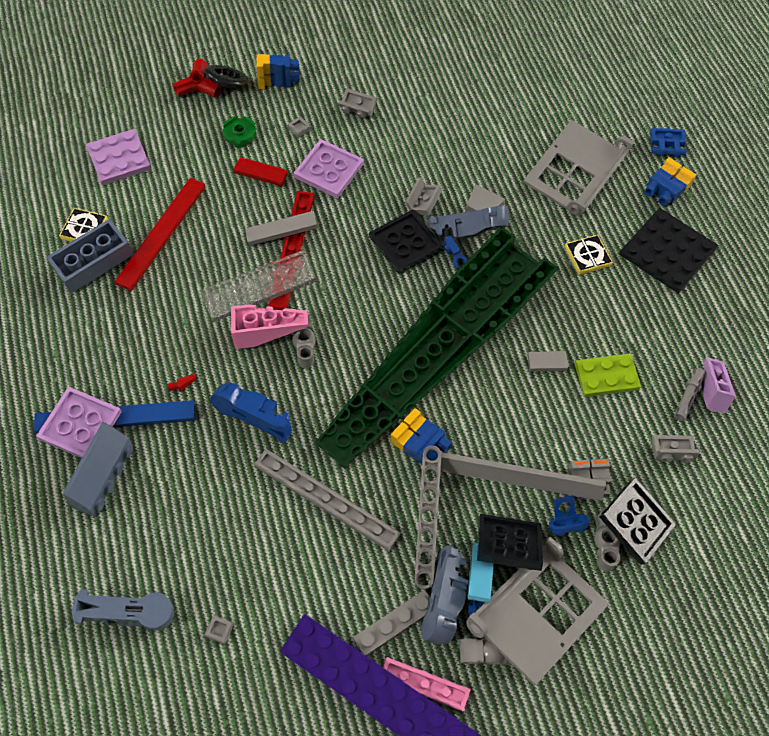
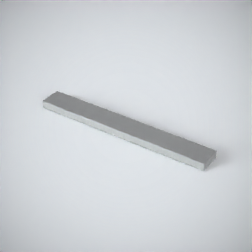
[254,449,401,552]
[440,452,606,501]

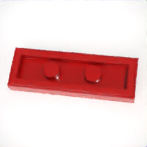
[233,157,288,187]

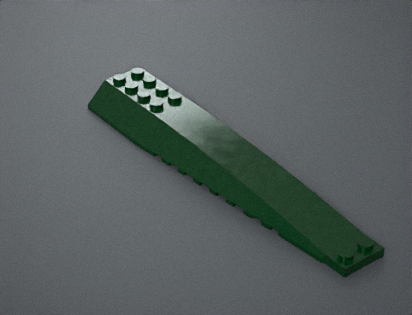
[315,226,559,469]

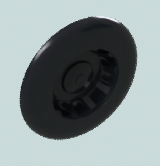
[204,65,249,89]

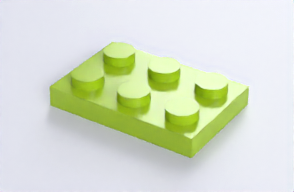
[575,353,641,397]

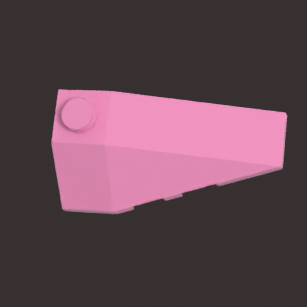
[231,304,309,349]

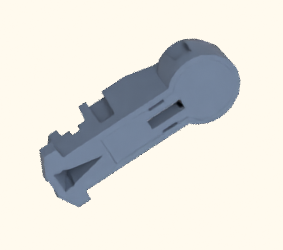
[428,206,510,240]
[421,545,469,645]
[71,589,174,631]

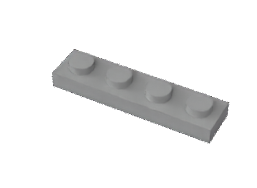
[353,590,430,656]

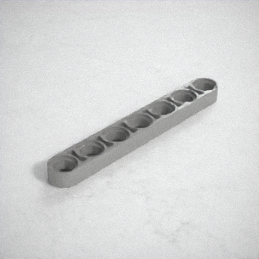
[415,445,441,590]

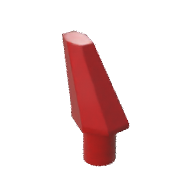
[168,373,197,392]

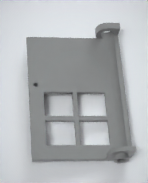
[523,120,634,215]
[466,537,610,686]

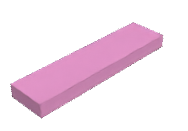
[383,657,471,712]

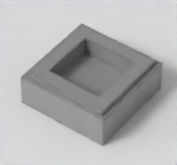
[287,117,311,138]
[204,615,234,645]

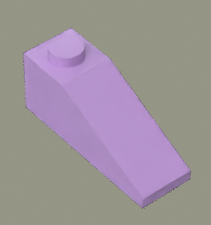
[703,357,736,414]

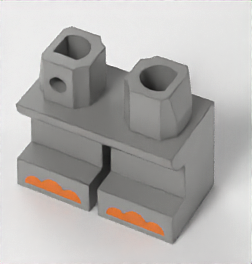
[567,459,612,500]

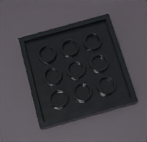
[619,208,719,294]

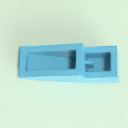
[468,542,493,603]

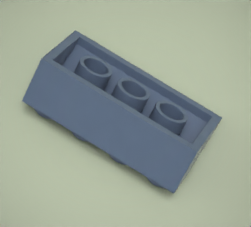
[62,422,133,517]

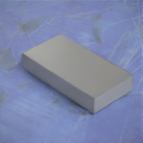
[528,351,568,372]

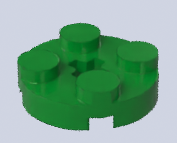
[223,116,257,148]

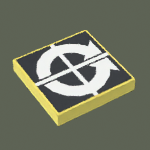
[59,208,108,242]
[565,235,613,275]

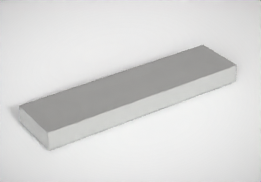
[245,211,318,246]

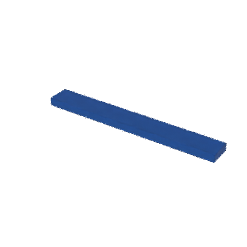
[33,400,195,434]

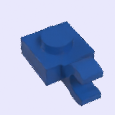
[443,235,467,269]

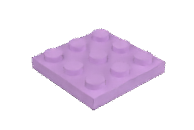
[86,129,151,185]
[293,139,364,199]
[36,386,122,458]

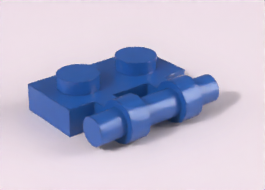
[650,128,686,157]

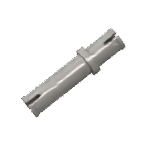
[674,368,706,421]

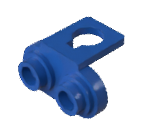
[549,495,590,537]

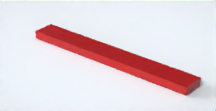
[114,177,206,291]
[268,191,315,311]

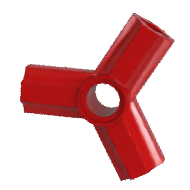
[172,58,222,98]

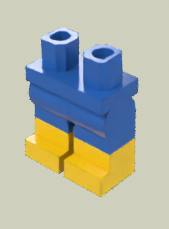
[257,54,300,90]
[644,157,696,206]
[391,408,452,465]

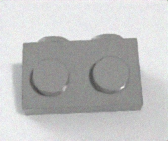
[338,88,377,118]
[405,178,442,215]
[652,435,700,463]

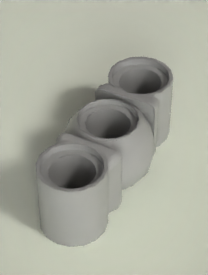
[292,314,316,368]
[594,507,621,572]
[460,639,513,665]

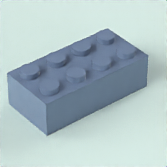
[46,219,134,293]

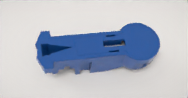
[210,382,292,443]

